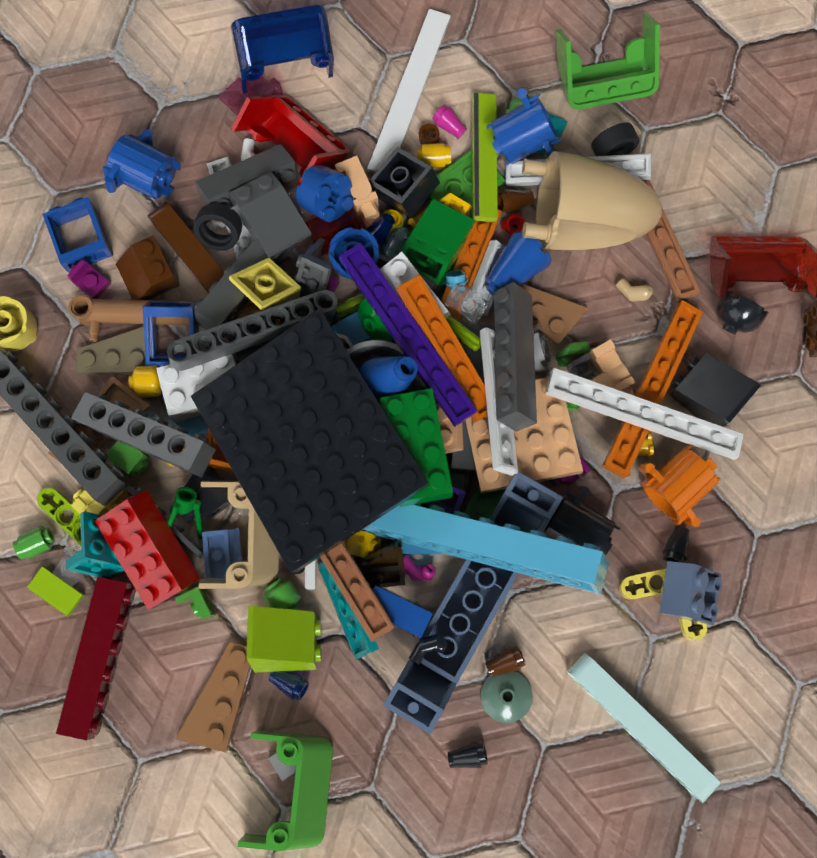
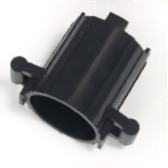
[543,486,620,555]

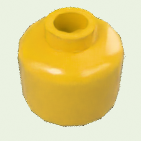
[128,365,162,398]

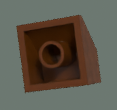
[116,235,180,300]

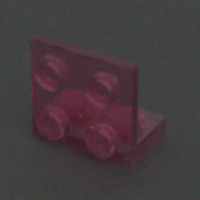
[219,67,283,116]

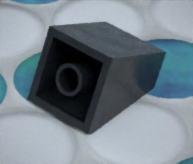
[670,353,761,427]

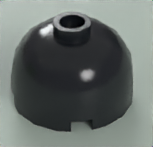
[716,289,769,335]

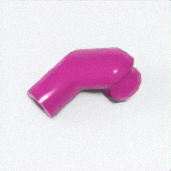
[403,555,436,582]

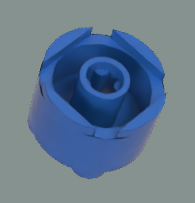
[296,164,354,222]

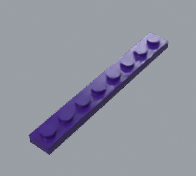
[339,243,477,427]

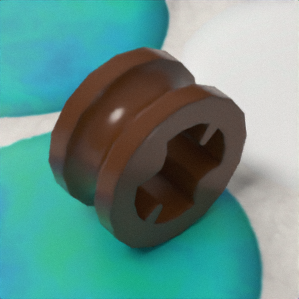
[419,123,440,144]

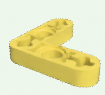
[619,569,707,640]

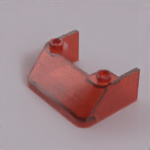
[709,235,817,298]

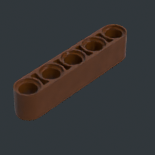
[147,202,224,293]

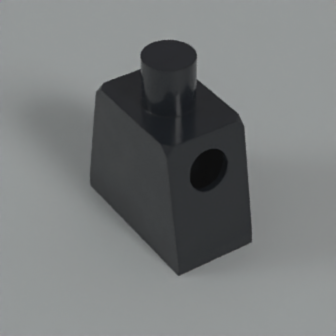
[178,466,231,523]

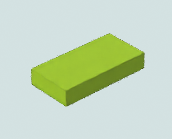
[27,566,85,617]

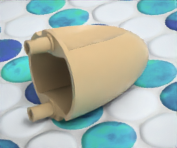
[522,151,662,250]

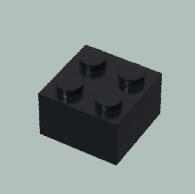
[369,147,440,219]

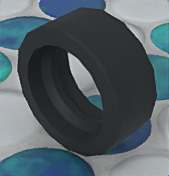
[591,122,640,156]
[193,203,243,251]

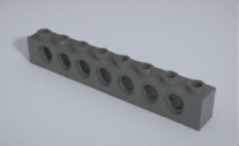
[0,349,127,506]

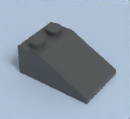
[228,171,311,258]

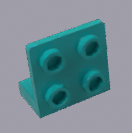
[66,511,124,579]

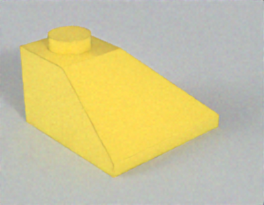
[229,258,301,311]

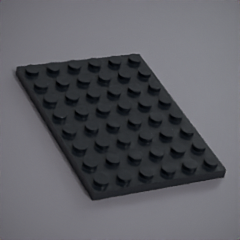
[191,309,430,574]

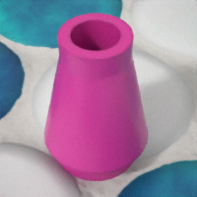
[432,104,467,139]

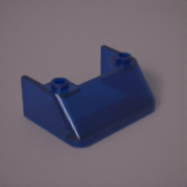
[231,5,334,94]

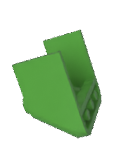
[556,13,660,109]
[238,730,334,851]

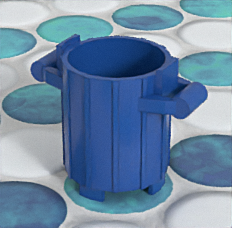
[486,87,562,166]
[102,129,181,199]

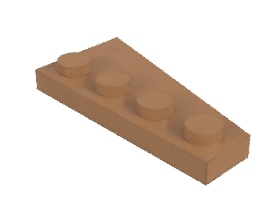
[175,642,251,753]

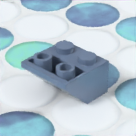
[659,561,722,625]

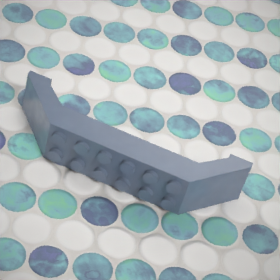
[383,472,563,735]

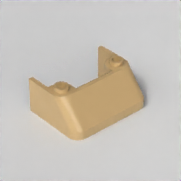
[199,481,279,589]

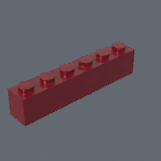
[56,577,135,741]

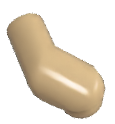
[615,278,653,302]

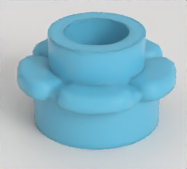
[444,270,468,290]

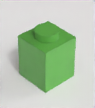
[106,441,150,478]

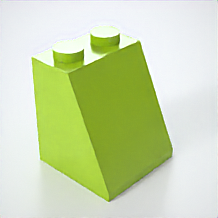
[247,606,322,673]

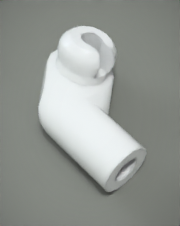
[241,138,256,161]

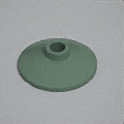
[481,671,533,723]

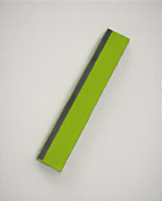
[472,92,498,222]

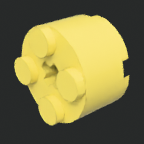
[0,296,37,352]

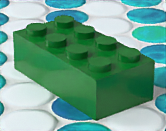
[380,388,453,507]

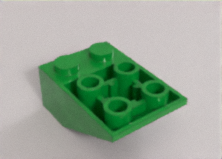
[401,199,476,286]

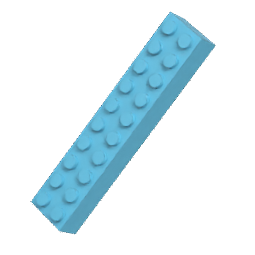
[362,504,609,595]

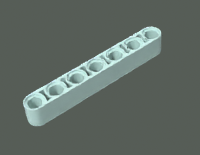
[567,653,721,803]

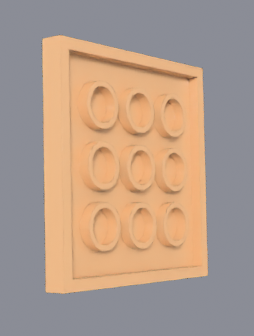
[465,377,583,494]

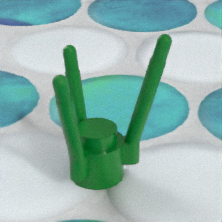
[167,487,203,540]

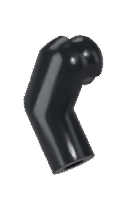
[408,634,447,665]

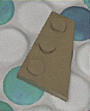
[76,327,147,375]

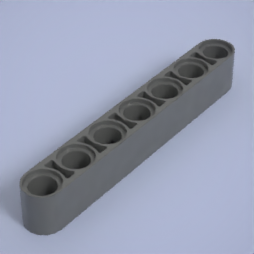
[167,290,337,371]

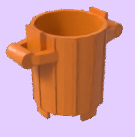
[639,445,720,527]

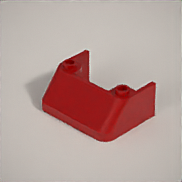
[231,94,350,187]

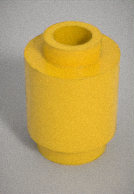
[417,143,451,168]

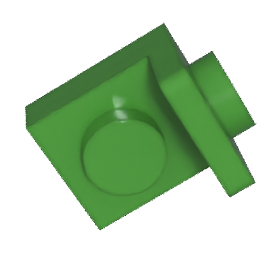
[175,585,216,620]

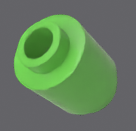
[13,526,55,559]

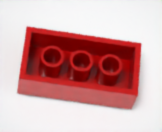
[95,490,200,610]

